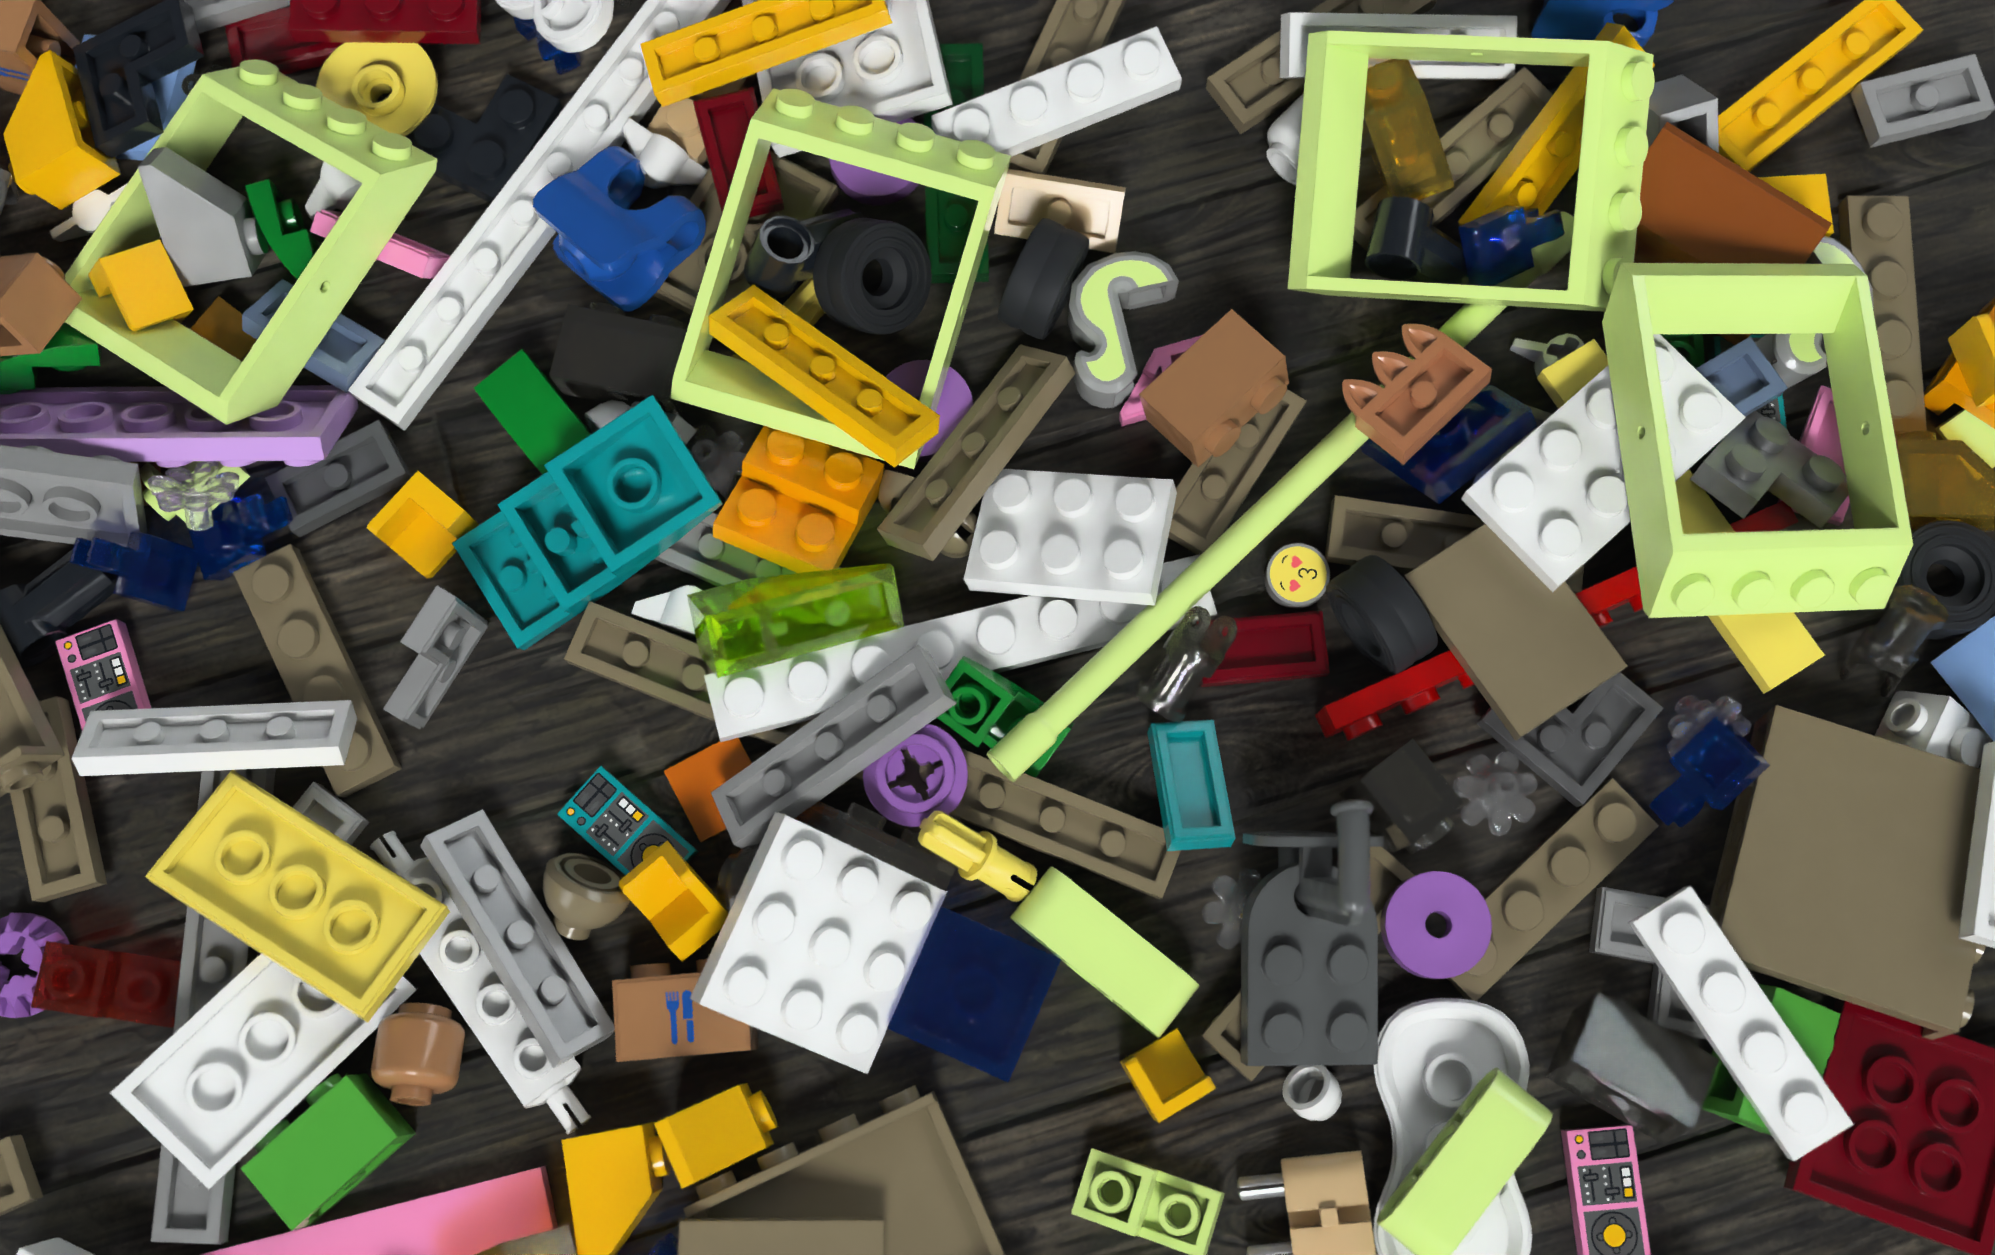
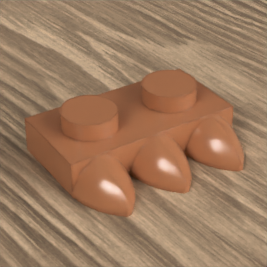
[1342,324,1492,465]

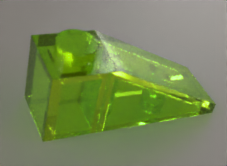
[687,563,904,678]

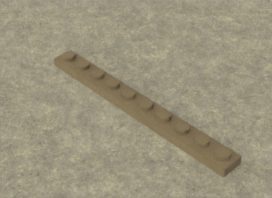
[564,601,1181,900]

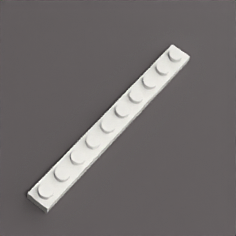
[348,0,731,431]

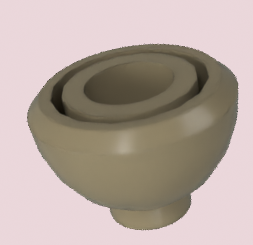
[543,853,631,940]

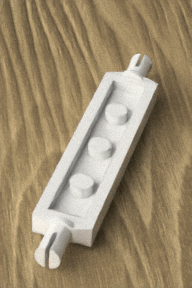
[370,831,591,1135]

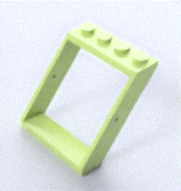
[1288,30,1655,312]
[65,59,437,425]
[670,88,1011,469]
[1602,263,1913,618]

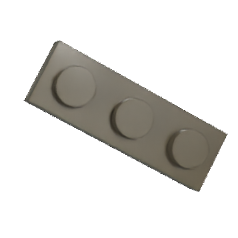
[1168,389,1306,555]
[10,696,107,902]

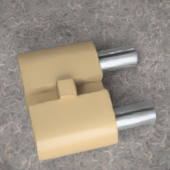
[1237,1150,1376,1255]

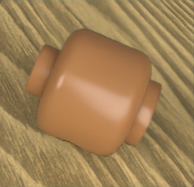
[371,1003,465,1106]

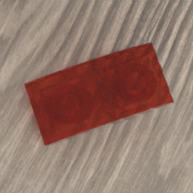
[31,941,181,1028]

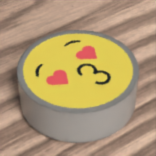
[1264,543,1330,609]

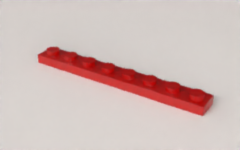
[1315,501,1799,741]

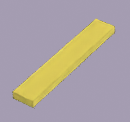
[1537,339,1825,694]

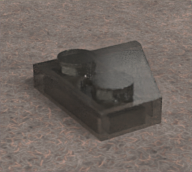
[795,801,957,891]

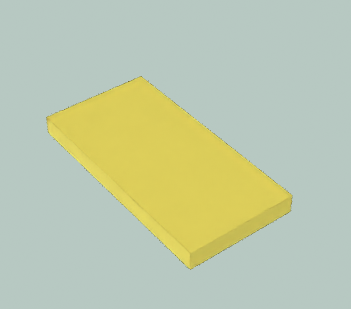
[145,770,450,1023]

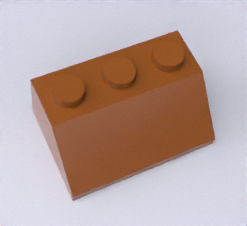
[1634,122,1832,345]

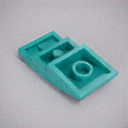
[452,395,723,650]

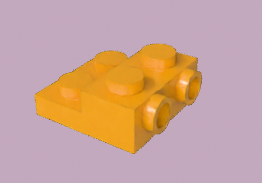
[713,426,885,586]

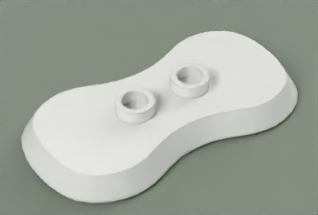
[1373,998,1532,1255]

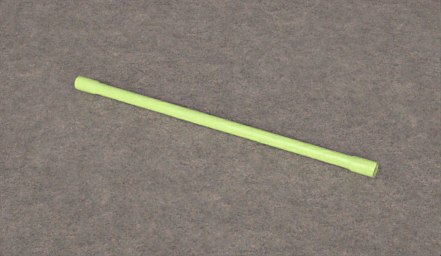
[987,211,1574,782]

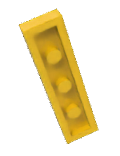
[640,0,892,107]
[1718,0,1923,172]
[1458,22,1655,263]
[708,285,940,468]

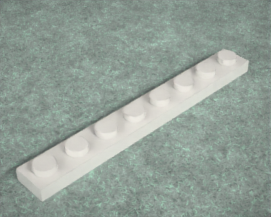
[704,554,1217,742]

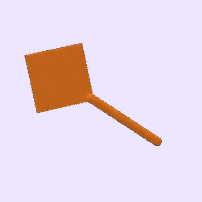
[664,738,883,843]

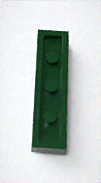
[924,43,989,283]

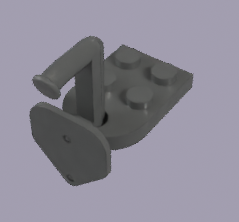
[1241,800,1384,1066]

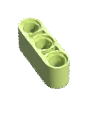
[1010,866,1199,1038]
[1377,1068,1553,1255]

